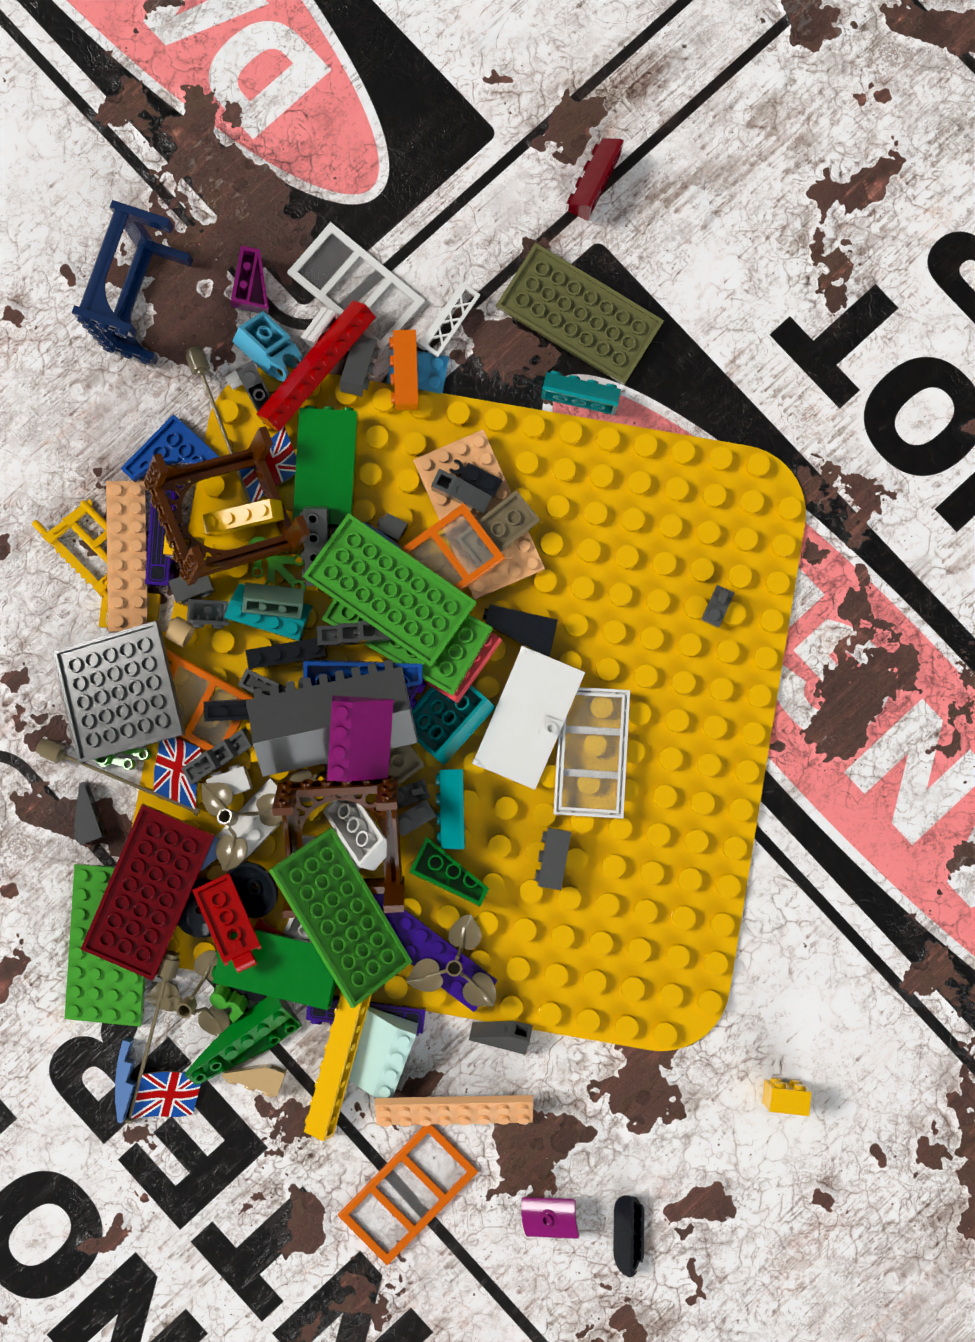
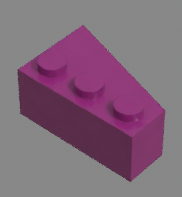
[231,245,269,315]

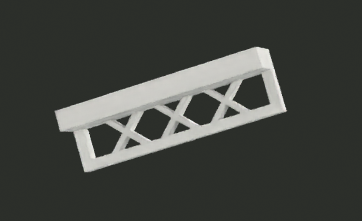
[418,282,480,358]

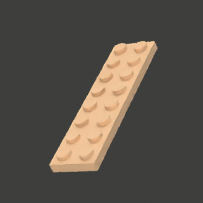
[106,481,148,633]
[374,1095,533,1127]

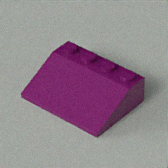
[327,695,394,782]

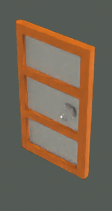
[401,503,505,591]
[166,649,254,751]
[338,1124,478,1266]

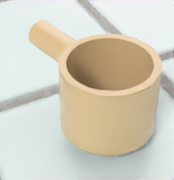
[165,616,196,647]

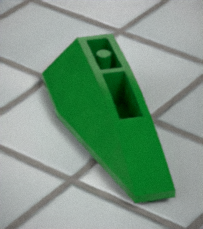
[185,996,302,1085]

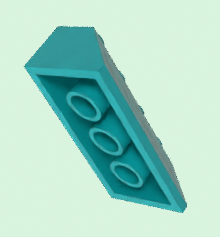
[541,371,621,415]
[224,583,313,641]
[436,769,465,849]

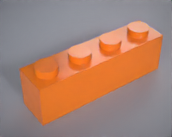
[389,330,419,410]

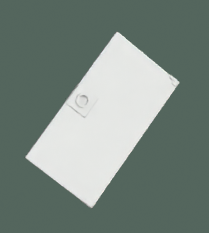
[472,646,585,790]

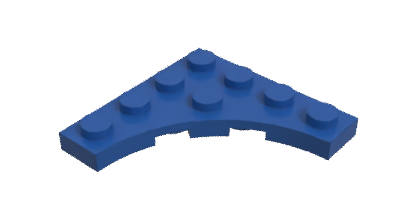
[120,414,219,482]

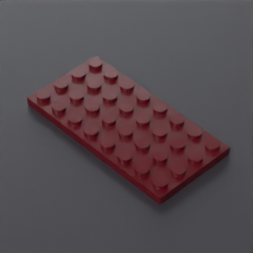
[81,804,215,981]

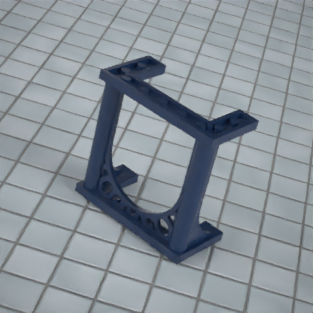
[72,200,193,365]

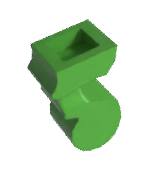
[209,984,250,1023]

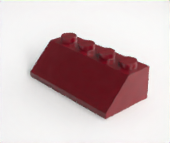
[567,138,624,221]

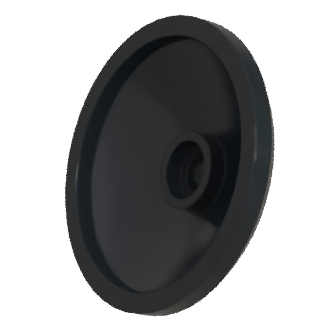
[226,861,278,918]
[178,879,213,938]

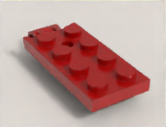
[192,873,262,973]

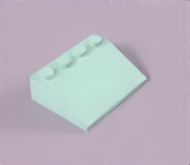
[349,1007,418,1098]

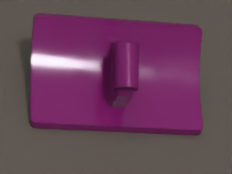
[521,1197,580,1239]

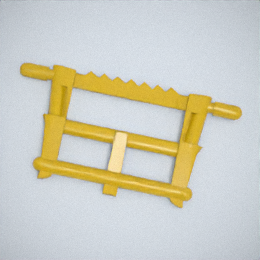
[32,499,108,601]

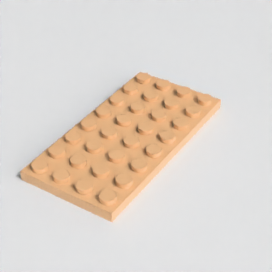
[413,430,545,600]

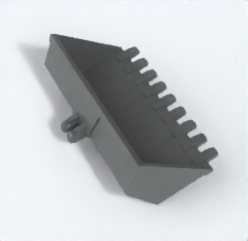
[246,660,418,777]

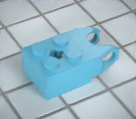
[232,311,303,382]

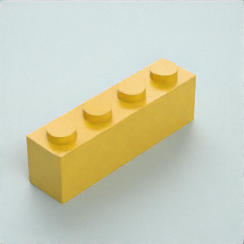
[203,499,284,535]

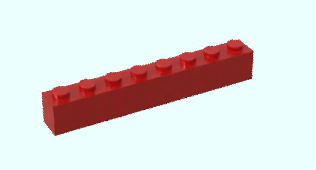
[256,300,376,432]

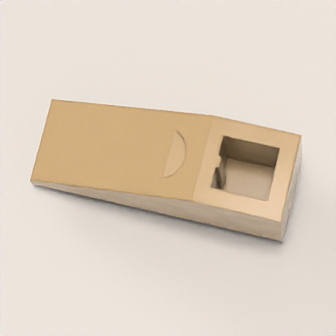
[222,1064,287,1097]

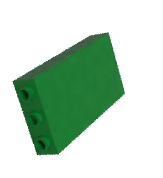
[292,405,359,527]
[211,928,336,1010]

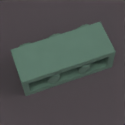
[242,582,304,619]

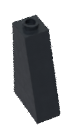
[483,604,558,657]

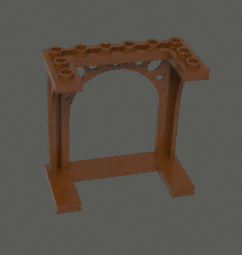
[144,426,310,586]
[272,775,405,918]

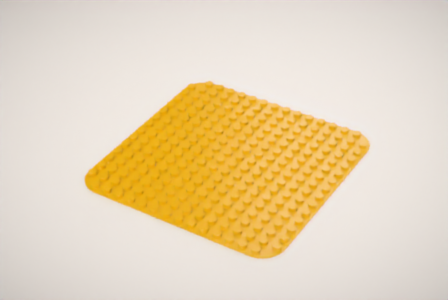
[132,366,806,1051]

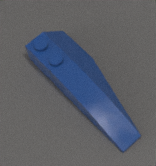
[303,660,422,687]

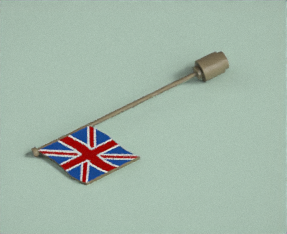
[186,346,296,503]
[36,737,202,816]
[125,950,201,1124]

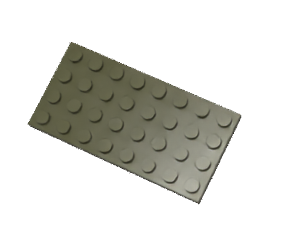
[496,242,664,385]

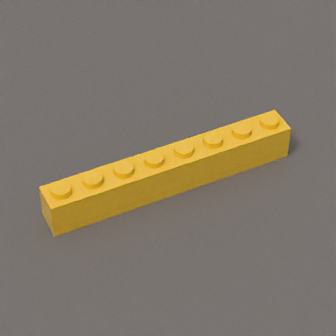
[304,990,372,1141]

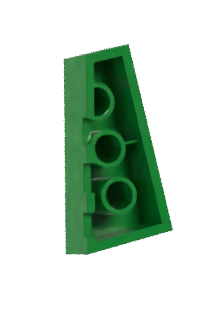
[409,836,489,907]

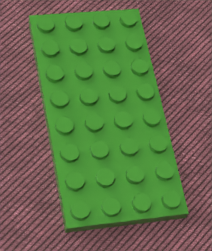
[302,513,477,667]
[322,599,493,696]
[269,827,412,1008]
[64,863,145,1027]

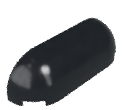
[613,1195,644,1278]

